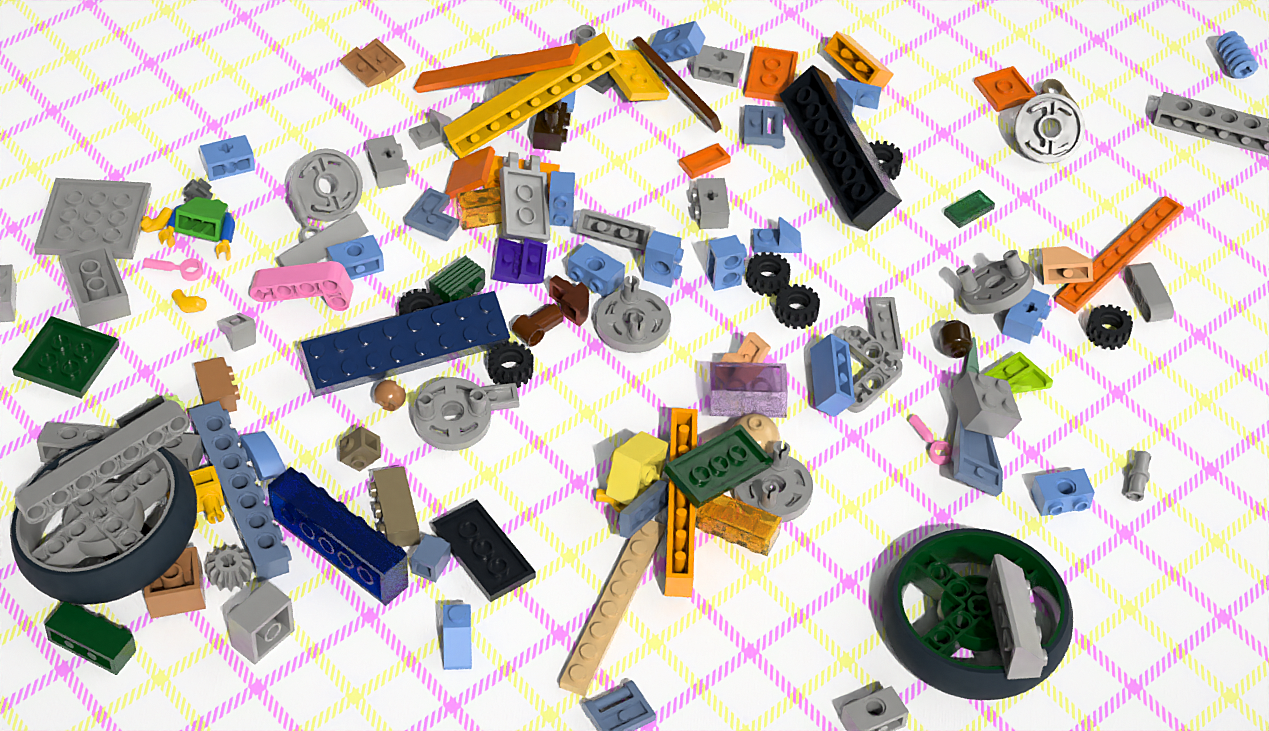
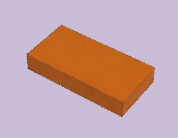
[679,143,731,179]

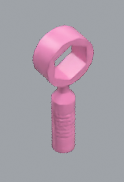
[143,258,203,281]
[909,415,953,465]

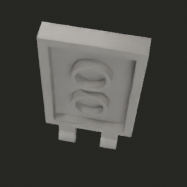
[499,152,551,243]

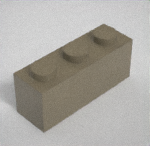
[369,466,420,550]

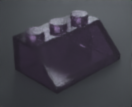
[708,361,788,418]

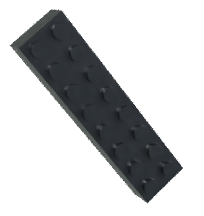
[780,64,902,232]

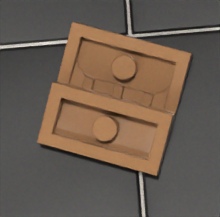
[339,38,406,87]

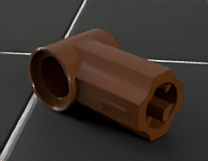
[512,303,564,347]

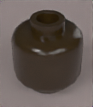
[938,320,973,358]

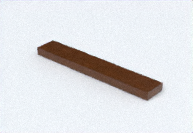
[632,36,722,133]

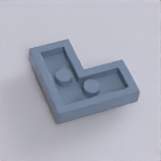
[405,188,459,241]

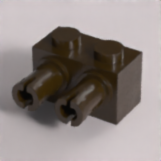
[533,99,571,152]

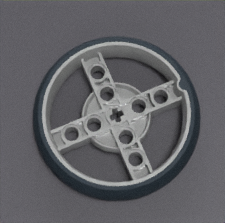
[10,438,197,605]

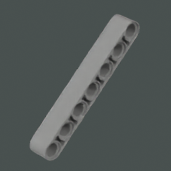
[15,400,190,524]

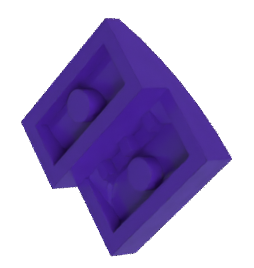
[491,237,548,284]

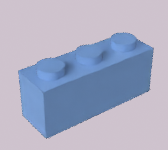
[810,333,855,417]

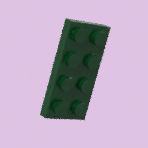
[663,424,774,509]

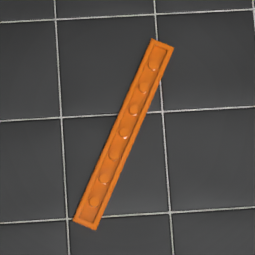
[414,43,580,93]
[1055,195,1184,314]

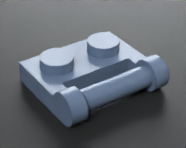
[744,105,785,149]
[582,680,656,731]

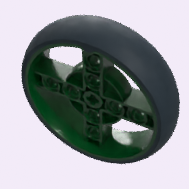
[882,528,1073,700]

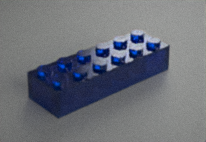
[267,467,409,606]

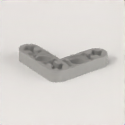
[844,325,903,413]

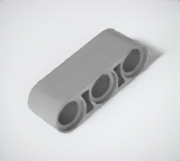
[1124,262,1174,323]

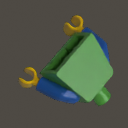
[158,197,236,261]

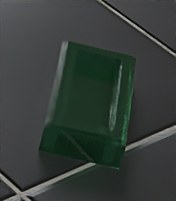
[944,189,995,229]

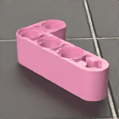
[250,261,354,311]

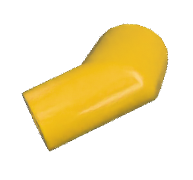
[141,207,173,233]
[171,289,207,313]
[596,489,628,513]

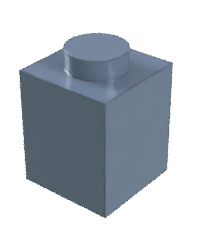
[411,534,451,583]

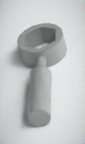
[289,191,321,243]

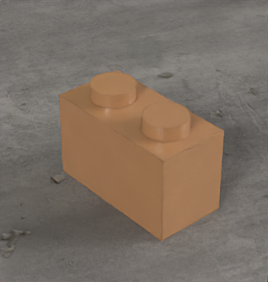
[194,357,240,413]

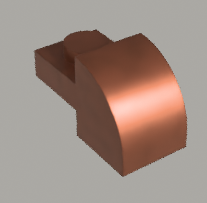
[549,275,590,327]

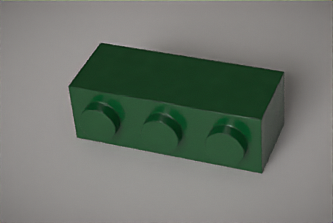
[44,601,136,676]

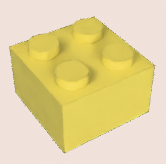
[606,431,669,505]

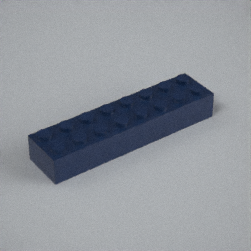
[299,290,510,398]

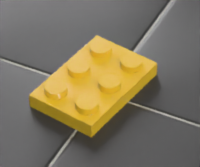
[608,50,670,101]

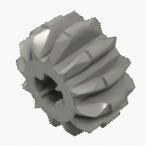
[206,545,253,592]

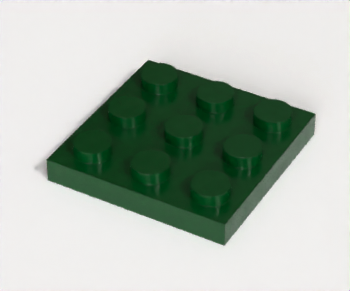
[12,316,119,399]

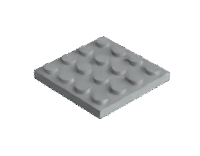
[34,178,152,259]

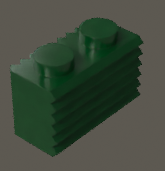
[429,255,485,304]

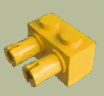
[165,465,225,529]

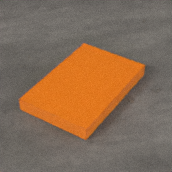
[745,46,799,103]

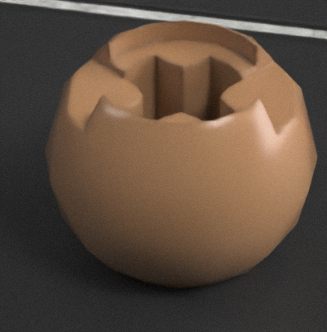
[373,380,406,411]

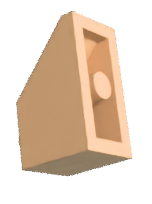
[1042,246,1093,285]

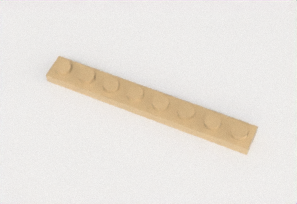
[559,520,666,697]

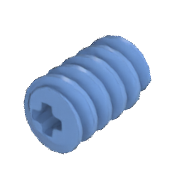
[1216,31,1259,79]

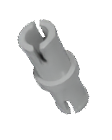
[1127,450,1152,502]

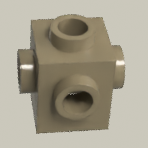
[340,426,381,472]

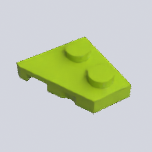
[984,351,1054,394]

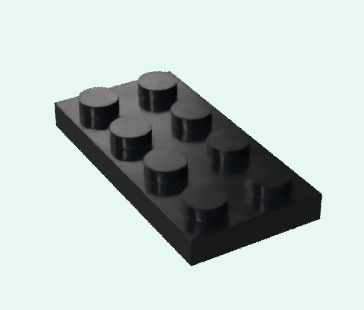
[432,499,536,602]

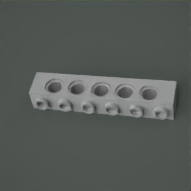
[1153,91,1269,156]
[37,422,203,472]

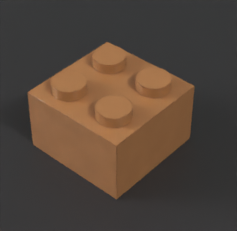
[144,546,206,619]

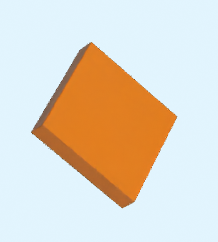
[974,66,1037,112]
[445,145,495,199]

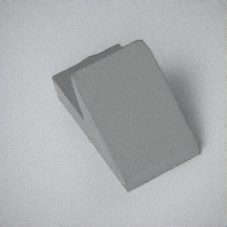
[409,109,453,150]
[217,312,256,352]

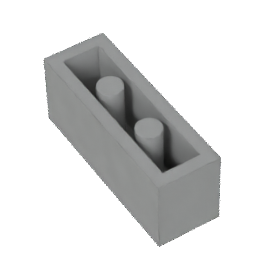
[576,208,656,251]

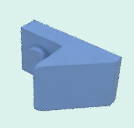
[836,78,882,114]
[753,217,802,253]

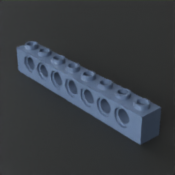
[189,401,292,583]

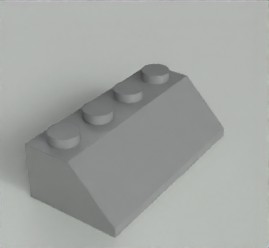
[986,554,1047,679]

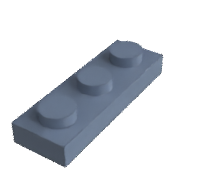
[618,480,668,539]

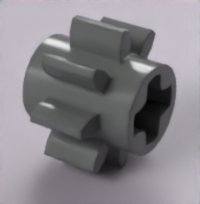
[182,178,213,203]

